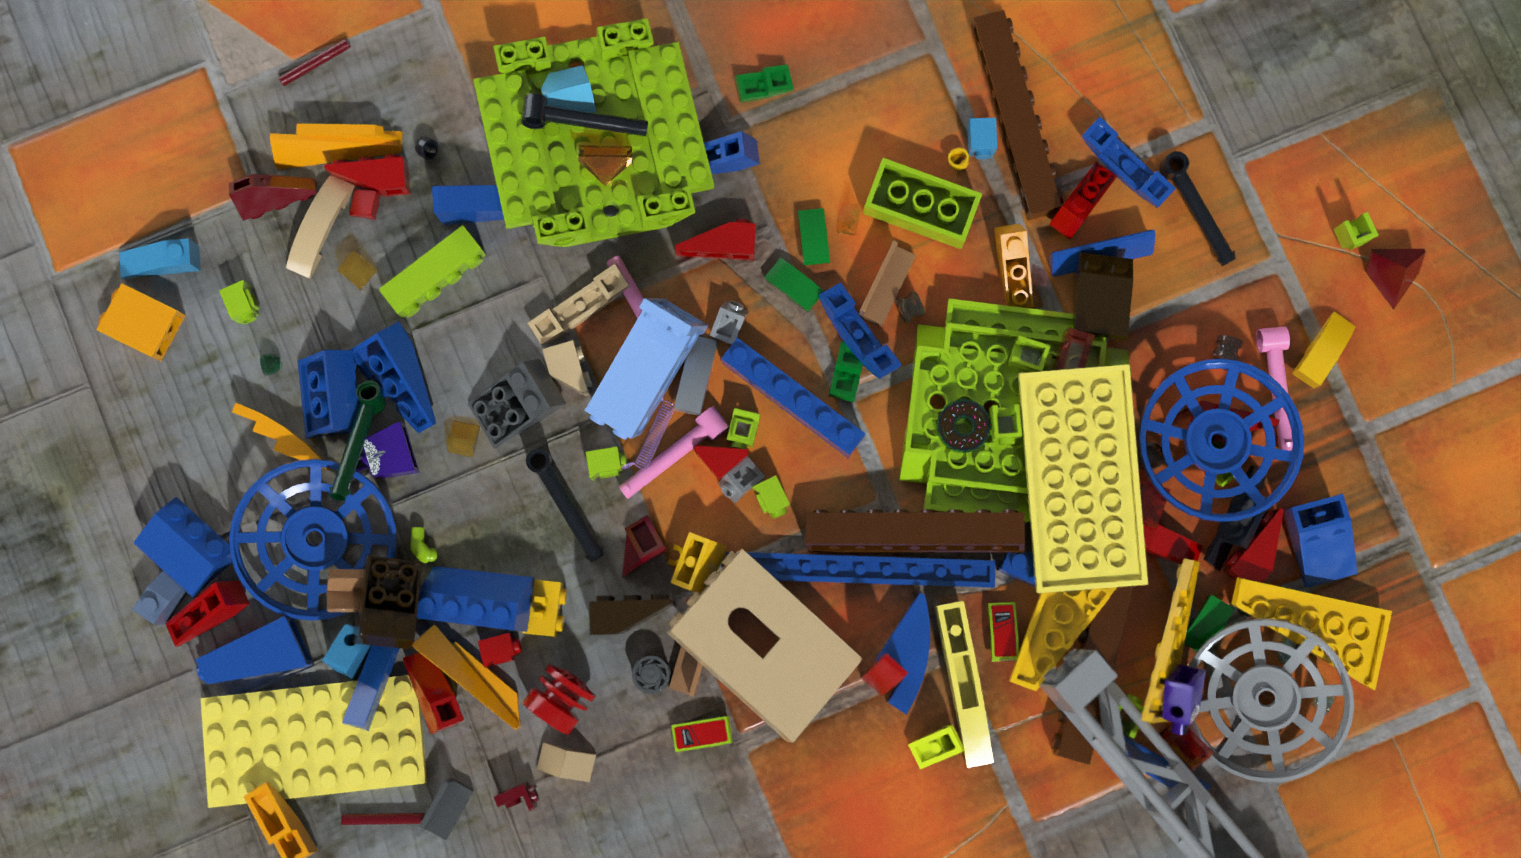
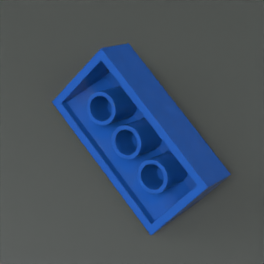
[417,566,534,632]

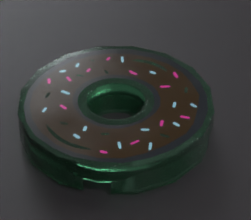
[936,399,991,454]

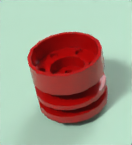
[522,664,596,735]

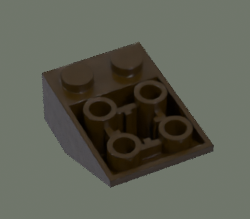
[354,555,422,649]
[589,594,675,635]

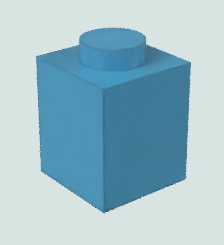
[967,118,997,160]

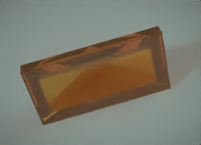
[578,145,632,186]

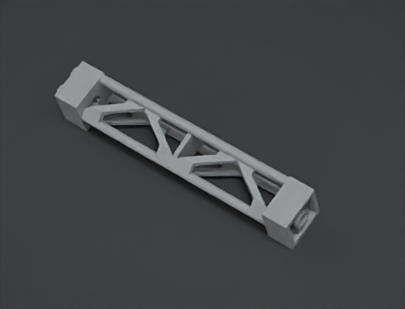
[1039,649,1264,858]

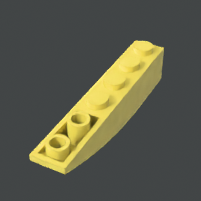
[934,601,994,768]

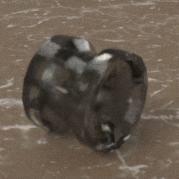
[895,291,925,323]
[1212,335,1243,361]
[1137,442,1164,471]

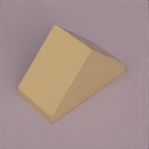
[537,742,596,782]

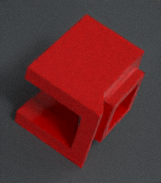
[478,633,522,668]

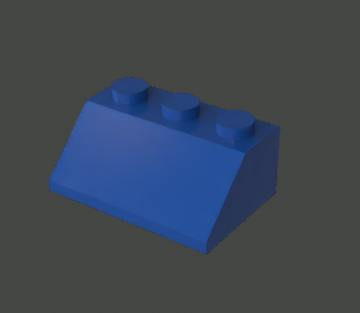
[298,350,359,439]
[134,497,233,597]

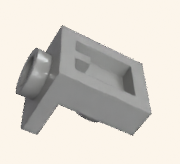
[709,301,749,345]
[718,457,765,503]

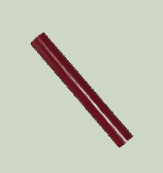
[278,39,351,86]
[341,813,425,825]

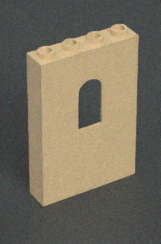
[666,549,863,743]

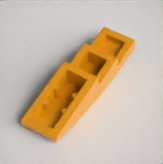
[232,402,331,471]

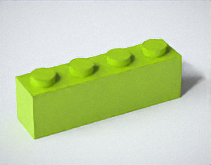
[378,225,486,319]

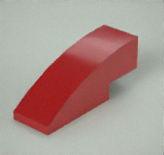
[861,654,908,696]

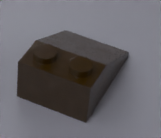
[1073,252,1133,340]

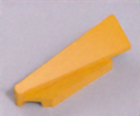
[270,123,403,170]
[412,624,521,730]

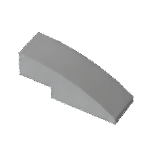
[674,336,718,416]

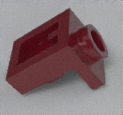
[493,781,539,811]

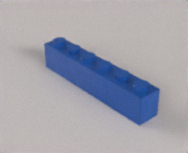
[721,338,865,458]

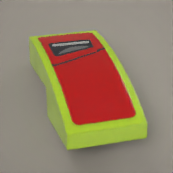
[987,602,1019,662]
[671,716,733,752]

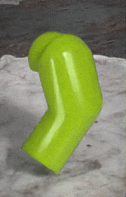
[410,527,437,563]

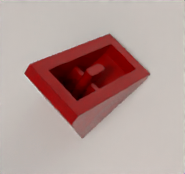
[694,446,749,481]

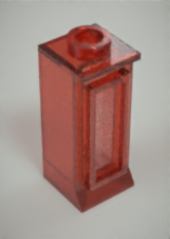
[1052,327,1095,371]

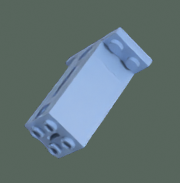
[585,298,709,440]

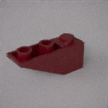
[229,174,317,221]

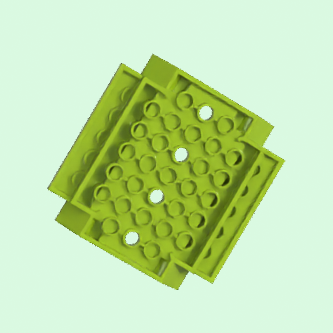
[473,18,714,247]
[899,299,1131,523]

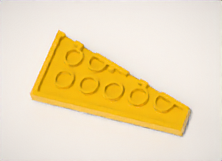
[1141,558,1200,723]
[1231,578,1392,691]
[1009,587,1117,691]

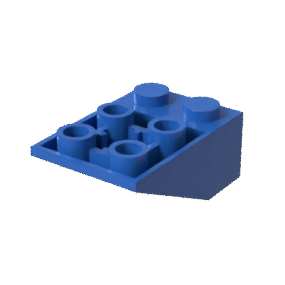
[1283,494,1358,588]

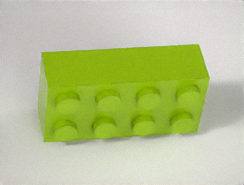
[863,158,983,249]

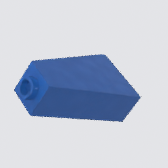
[432,185,504,225]
[195,616,314,684]

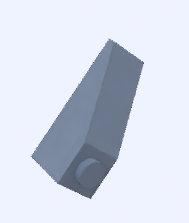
[132,571,187,625]

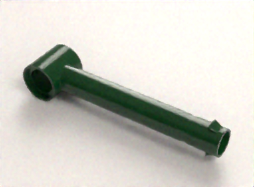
[329,381,386,501]

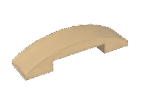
[286,175,355,279]
[527,264,629,345]

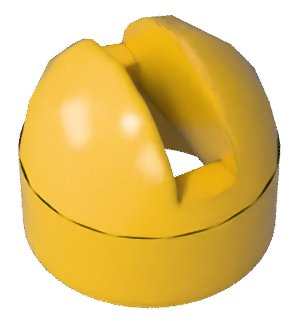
[948,148,969,171]

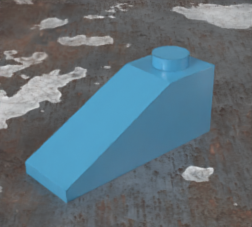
[119,238,201,279]

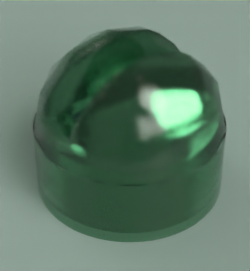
[260,354,282,376]

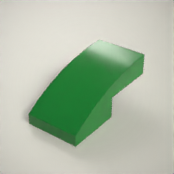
[734,64,794,103]
[798,208,830,265]
[764,258,824,312]
[828,342,863,402]
[1185,594,1235,652]

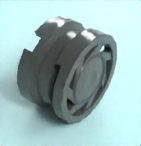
[632,655,671,694]

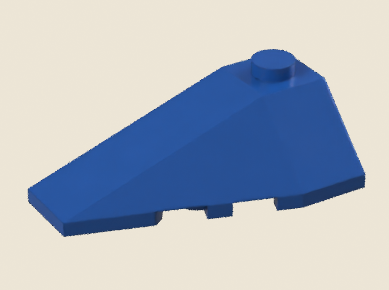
[351,321,436,433]

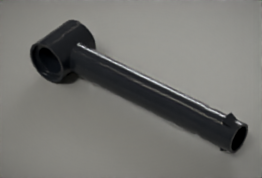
[521,93,648,137]
[1159,151,1236,266]
[526,449,604,562]

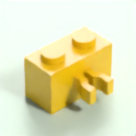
[667,532,727,593]
[522,580,568,637]

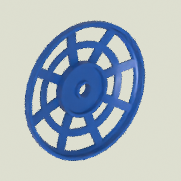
[1138,359,1304,522]
[229,459,397,621]

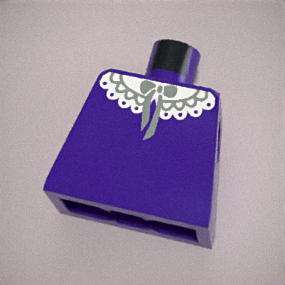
[356,422,420,479]
[1163,664,1206,735]

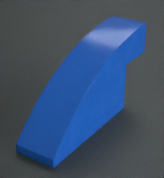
[874,593,930,715]

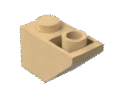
[542,340,593,396]

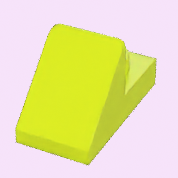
[908,725,965,769]

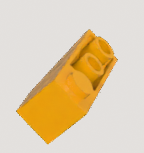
[994,223,1034,308]

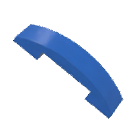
[1081,117,1176,208]
[819,282,902,379]

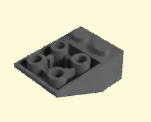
[468,359,566,448]

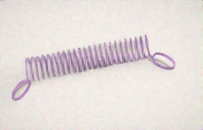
[622,398,674,469]

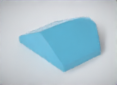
[541,65,597,113]

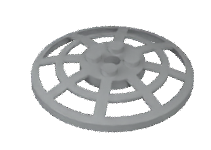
[1188,618,1354,782]

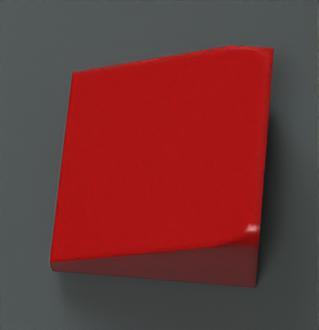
[349,190,381,220]

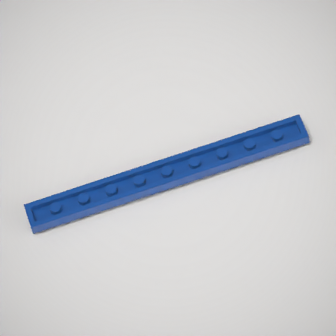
[726,552,995,588]

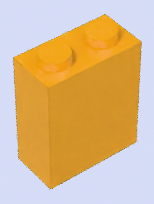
[96,283,186,361]

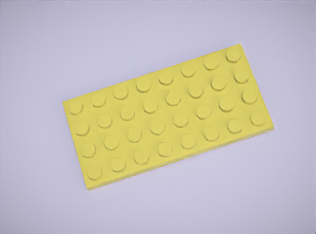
[1018,365,1148,593]
[201,675,428,808]

